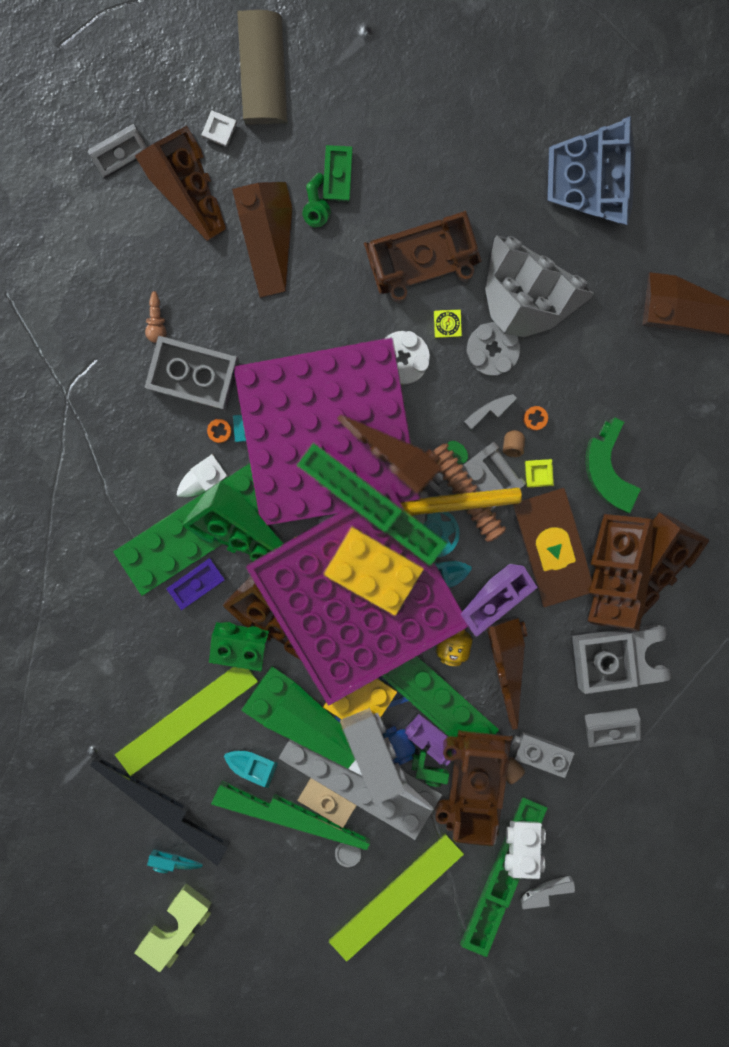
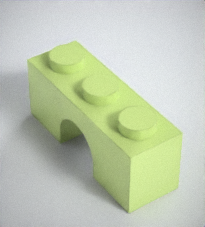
[135,883,211,972]

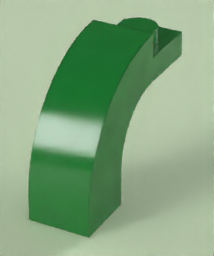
[585,417,641,513]

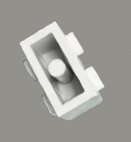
[505,821,546,879]

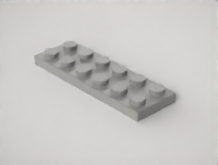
[278,739,442,840]

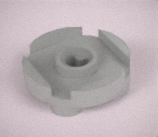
[466,322,520,376]

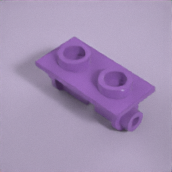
[405,714,453,766]

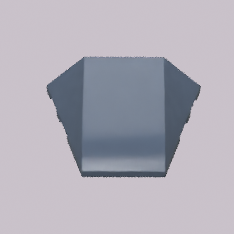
[548,116,634,226]

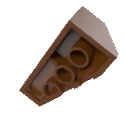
[135,125,226,240]
[642,512,710,617]
[487,616,528,730]

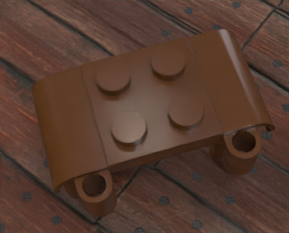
[364,211,482,303]
[435,730,513,846]

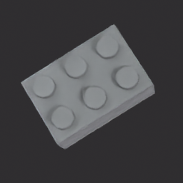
[145,336,239,411]
[340,708,407,805]

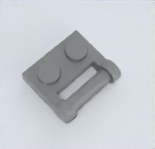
[462,441,526,510]

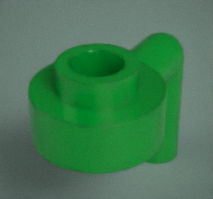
[302,173,331,227]

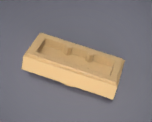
[297,778,356,828]

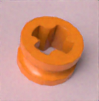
[523,406,548,431]
[207,419,232,443]

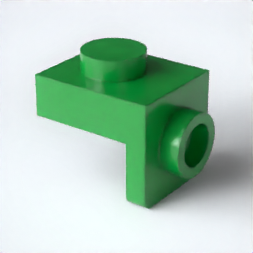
[411,748,449,787]

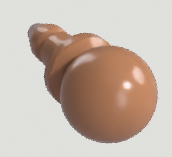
[145,291,166,343]

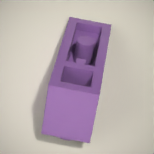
[461,564,537,636]

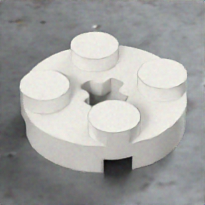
[385,331,430,385]

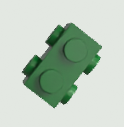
[209,622,269,671]

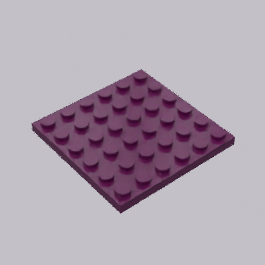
[234,337,420,525]
[246,484,468,706]

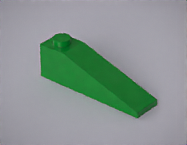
[182,481,283,561]

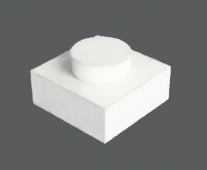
[202,110,237,147]

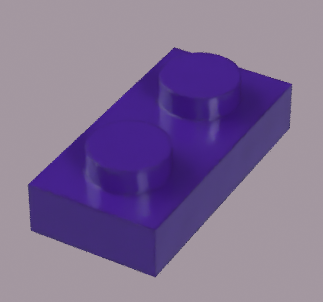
[166,558,226,610]

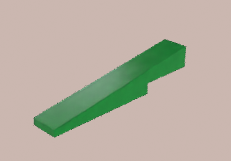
[297,443,448,566]
[211,780,370,850]
[460,797,547,957]

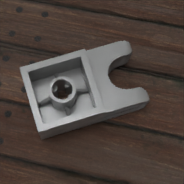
[572,625,671,694]

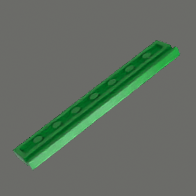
[381,656,499,737]

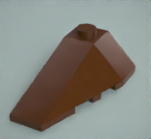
[232,182,293,298]
[642,272,729,336]
[337,414,444,494]
[222,576,301,660]

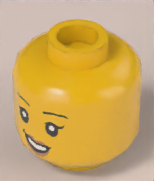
[436,629,473,666]

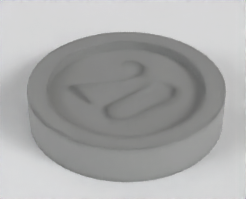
[335,843,361,867]

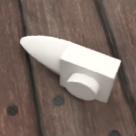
[177,454,228,497]

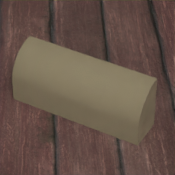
[237,10,288,125]

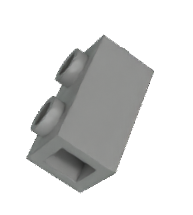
[510,731,574,778]

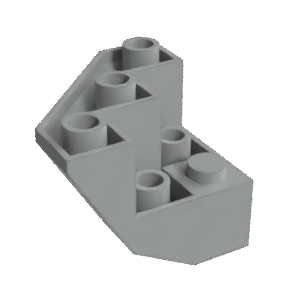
[485,235,594,337]

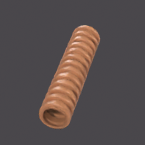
[433,443,506,542]

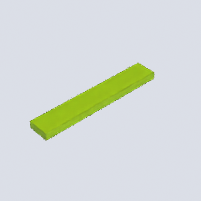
[115,667,259,776]
[329,833,464,961]

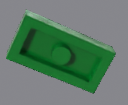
[323,145,353,202]

